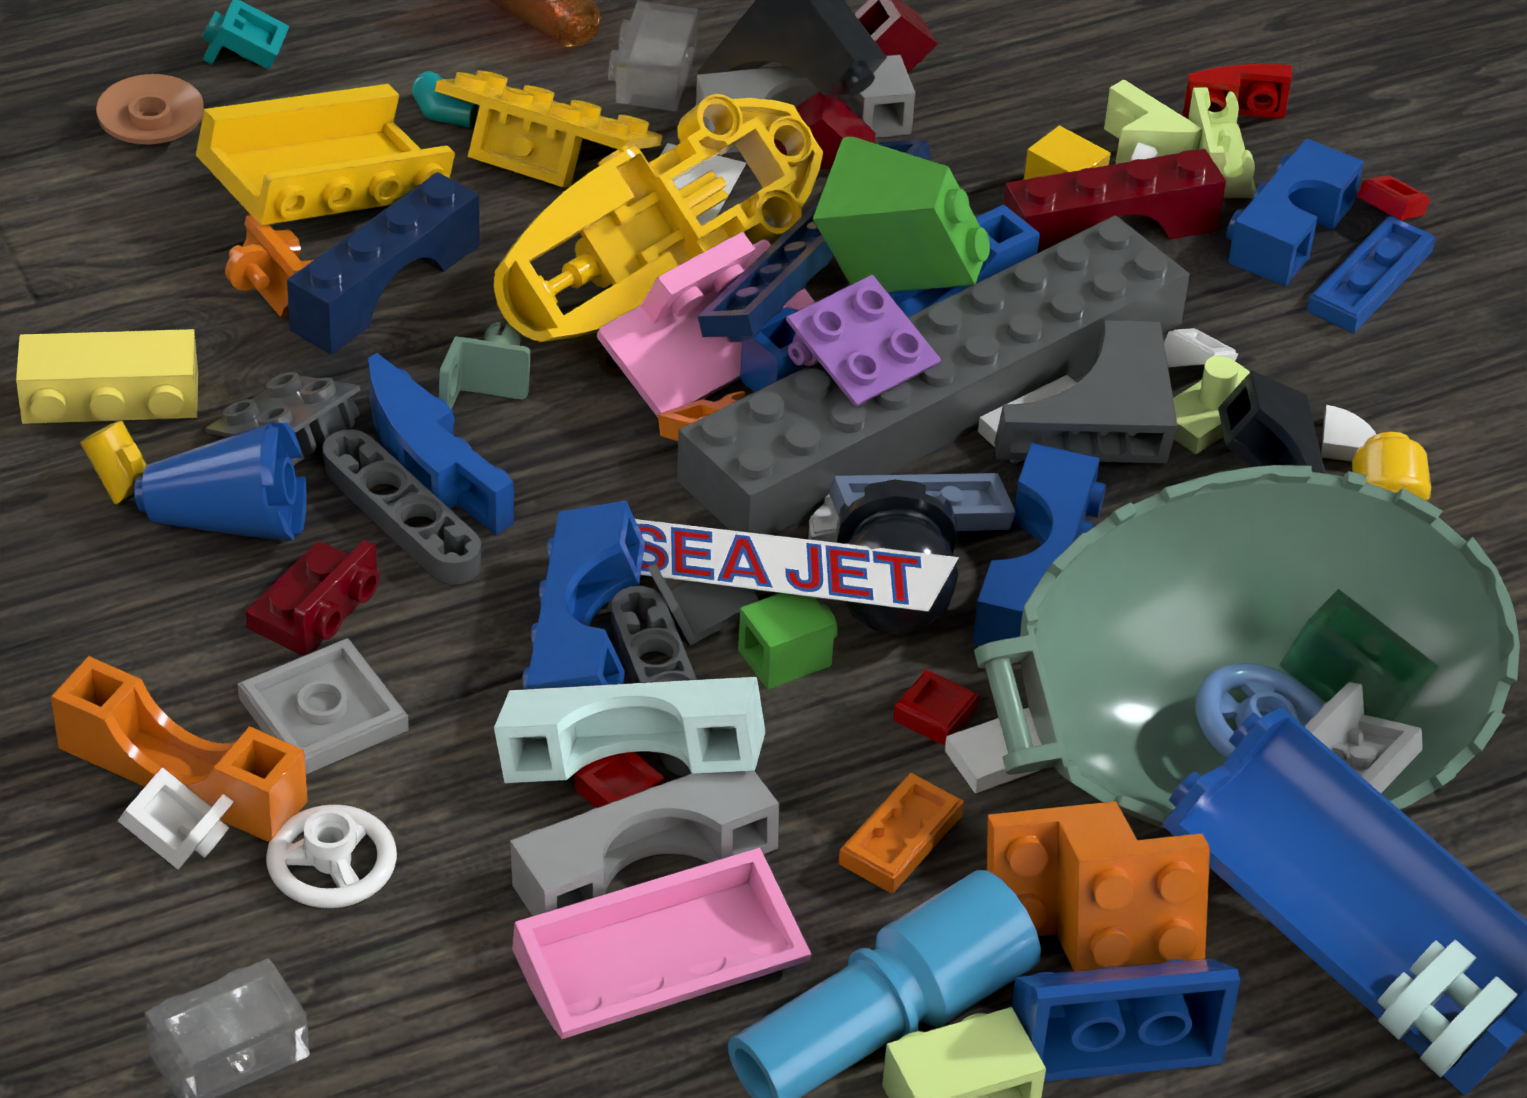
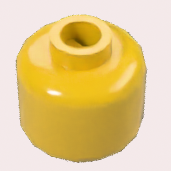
[1352,432,1431,501]

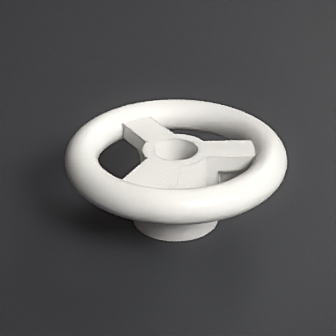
[266,805,397,908]

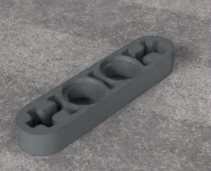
[323,429,481,585]
[611,586,697,777]

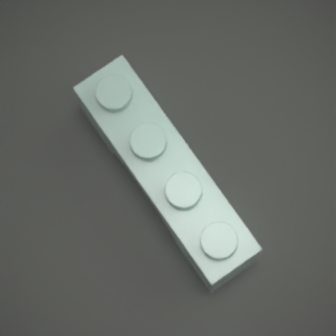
[494,677,765,783]

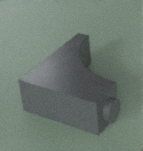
[994,320,1178,463]

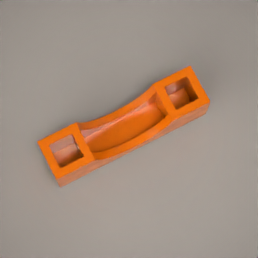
[51,656,308,842]

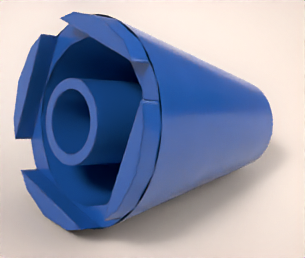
[134,422,307,542]

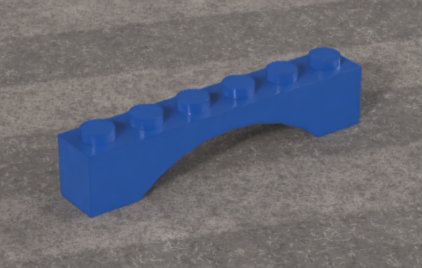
[740,204,1040,392]

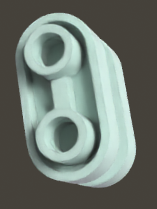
[1377,939,1518,1078]

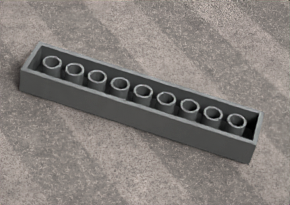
[677,215,1190,535]

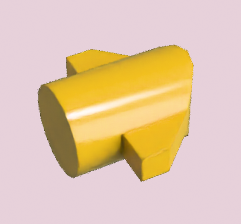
[80,420,147,504]

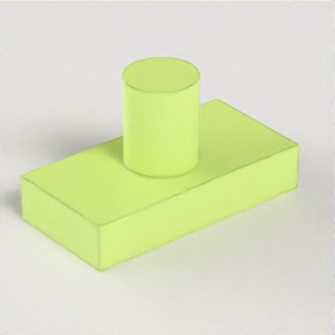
[1173,355,1250,455]

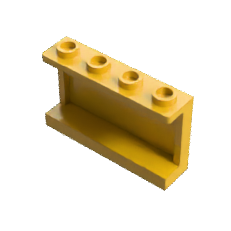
[196,84,455,225]

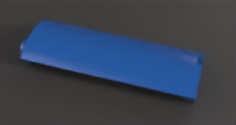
[1162,707,1527,1096]

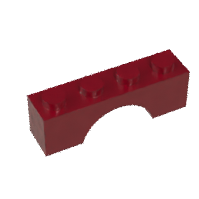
[1003,149,1226,254]

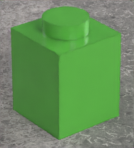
[738,593,838,690]

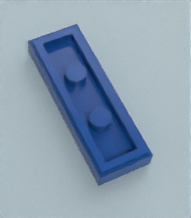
[1307,216,1436,333]

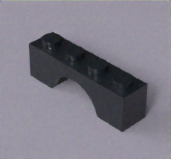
[1218,370,1325,474]

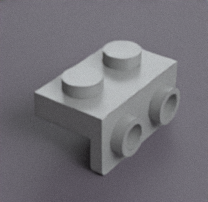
[1304,682,1422,793]

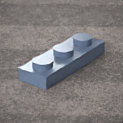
[829,473,1016,531]

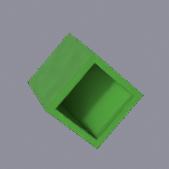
[813,137,990,292]

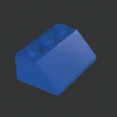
[1011,959,1241,1081]

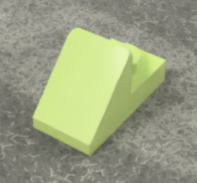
[1104,80,1202,164]

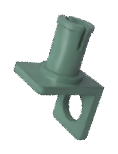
[439,322,530,409]

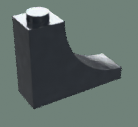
[697,0,887,97]

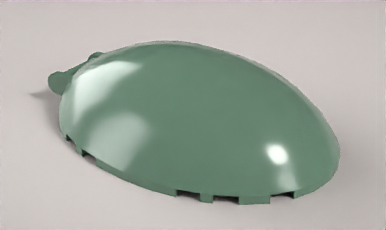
[974,465,1520,828]

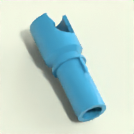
[728,870,1041,1098]

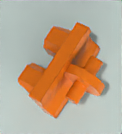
[225,215,313,318]

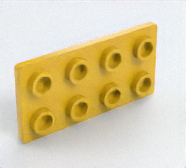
[434,70,663,187]

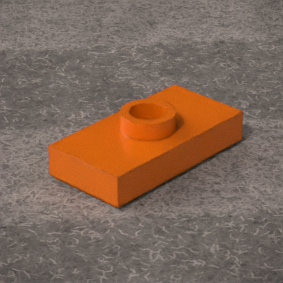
[839,773,964,894]

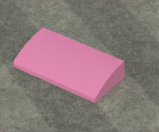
[512,848,811,1039]

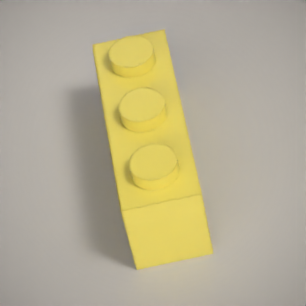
[16,329,198,424]

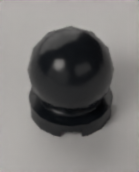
[837,479,959,636]

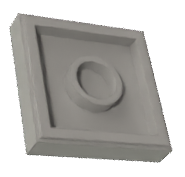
[238,638,408,774]

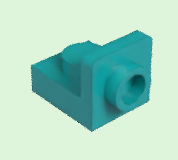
[201,0,289,70]

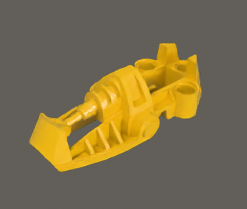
[494,94,823,342]

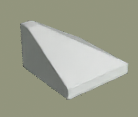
[1164,328,1238,367]

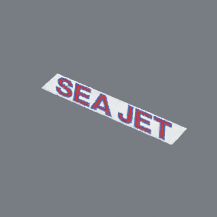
[635,519,959,612]

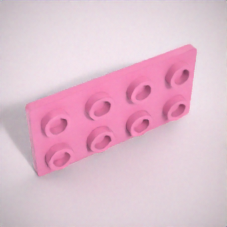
[597,232,815,417]

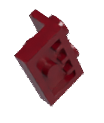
[246,540,380,656]

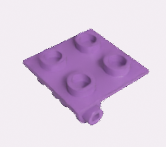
[786,275,942,407]

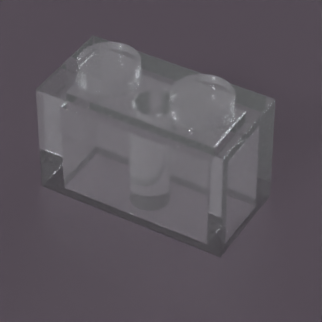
[608,1,698,112]
[145,958,309,1098]

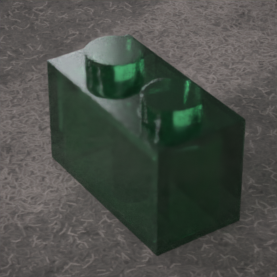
[1279,588,1438,722]

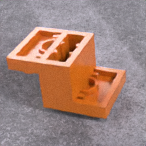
[987,801,1210,972]

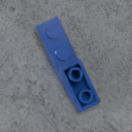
[368,353,515,535]

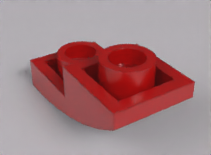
[1182,64,1292,119]

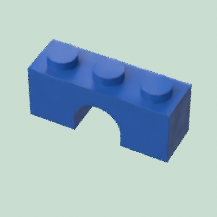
[1226,138,1364,287]

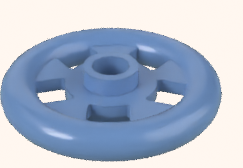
[1195,663,1324,760]

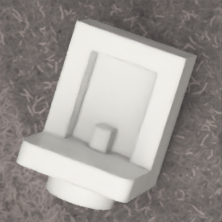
[118,767,234,870]

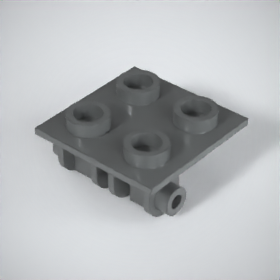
[205,372,361,465]

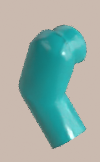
[412,71,478,128]

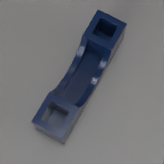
[287,172,480,355]

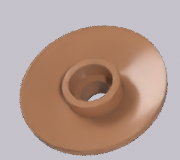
[96,74,204,144]

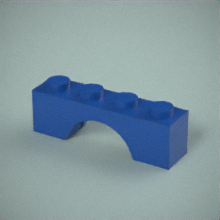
[972,443,1106,646]
[523,501,645,690]

